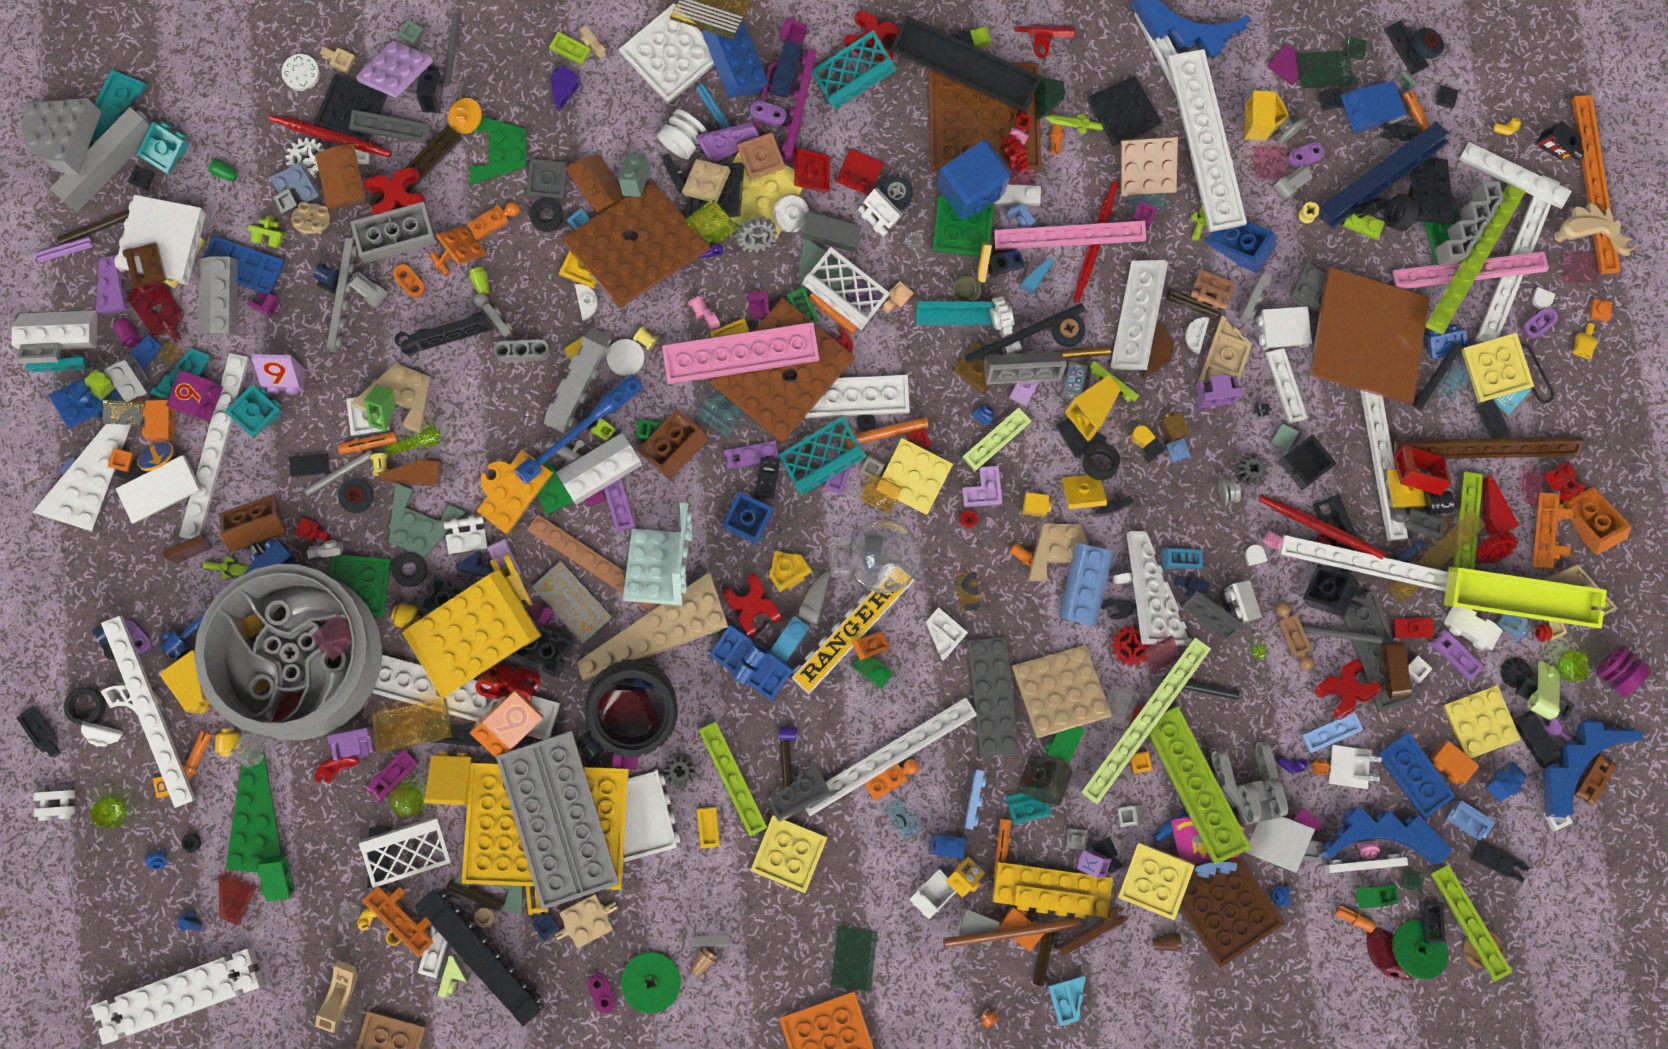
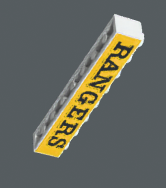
[792,565,914,695]

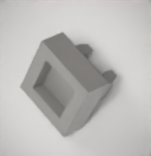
[1065,828,1088,850]

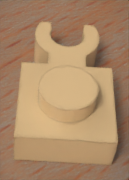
[580,25,606,59]

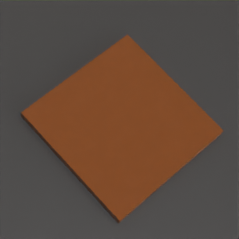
[928,63,1042,171]
[1309,267,1430,405]

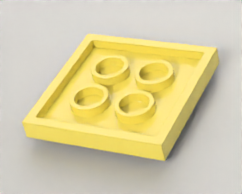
[1461,333,1534,403]
[876,438,953,515]
[1443,685,1521,758]
[750,815,827,893]
[1118,842,1195,920]

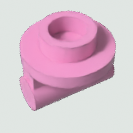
[1009,127,1029,145]
[1357,840,1380,859]

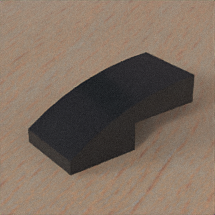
[754,457,780,499]
[1092,495,1134,517]

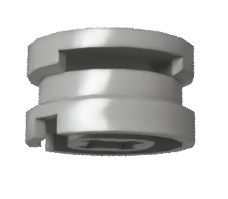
[1218,476,1241,504]

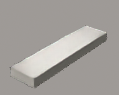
[1265,348,1308,424]
[418,897,461,978]

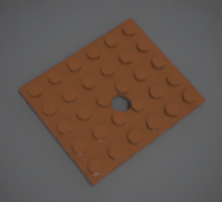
[562,180,710,309]
[709,298,855,444]

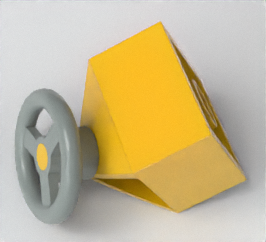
[1244,90,1307,145]

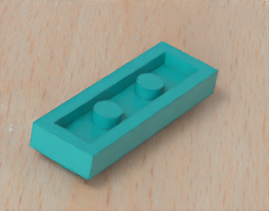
[25,355,90,373]

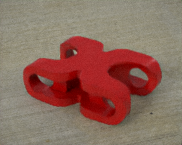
[843,10,901,63]
[364,168,426,216]
[722,573,781,638]
[1314,659,1383,720]
[475,662,541,703]

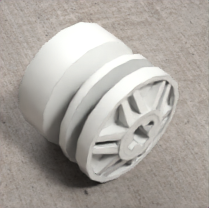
[657,109,707,159]

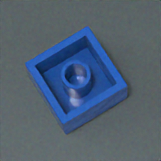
[722,492,774,546]

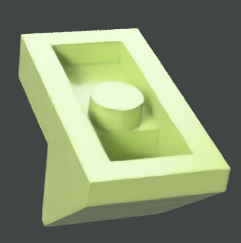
[438,955,469,998]

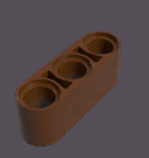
[1381,641,1412,699]

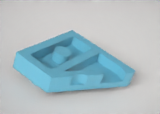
[1047,975,1086,1026]

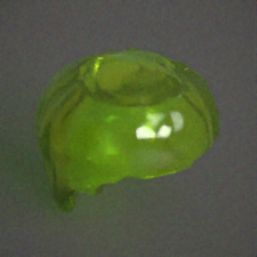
[1558,650,1588,683]
[388,783,424,818]
[90,796,128,830]

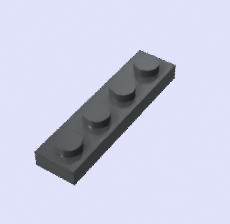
[349,110,428,144]

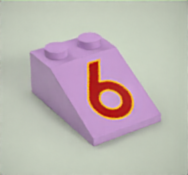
[251,354,305,394]

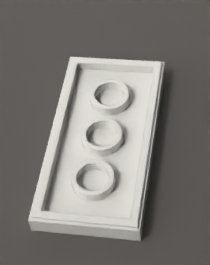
[116,455,201,524]

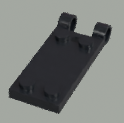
[395,312,493,356]

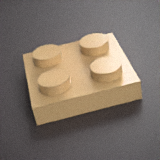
[682,159,731,203]

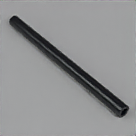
[964,303,1085,364]

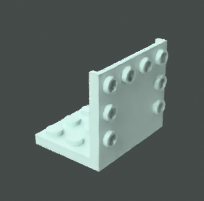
[623,503,693,605]

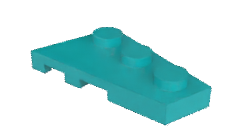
[150,349,211,400]

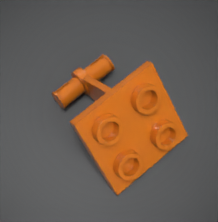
[429,225,487,277]

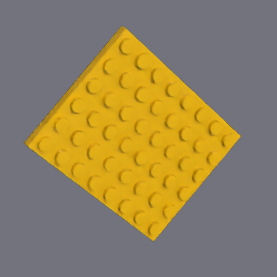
[462,763,629,890]

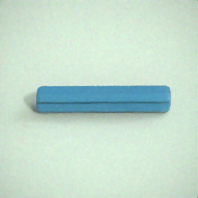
[696,83,731,129]

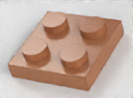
[737,133,785,181]

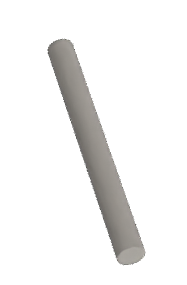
[304,450,373,496]

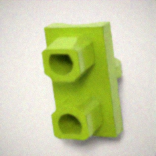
[247,215,288,248]

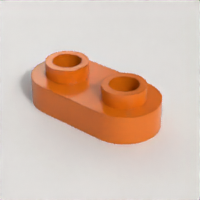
[393,264,425,298]

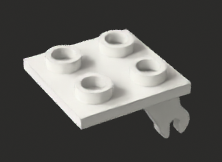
[1328,745,1382,789]

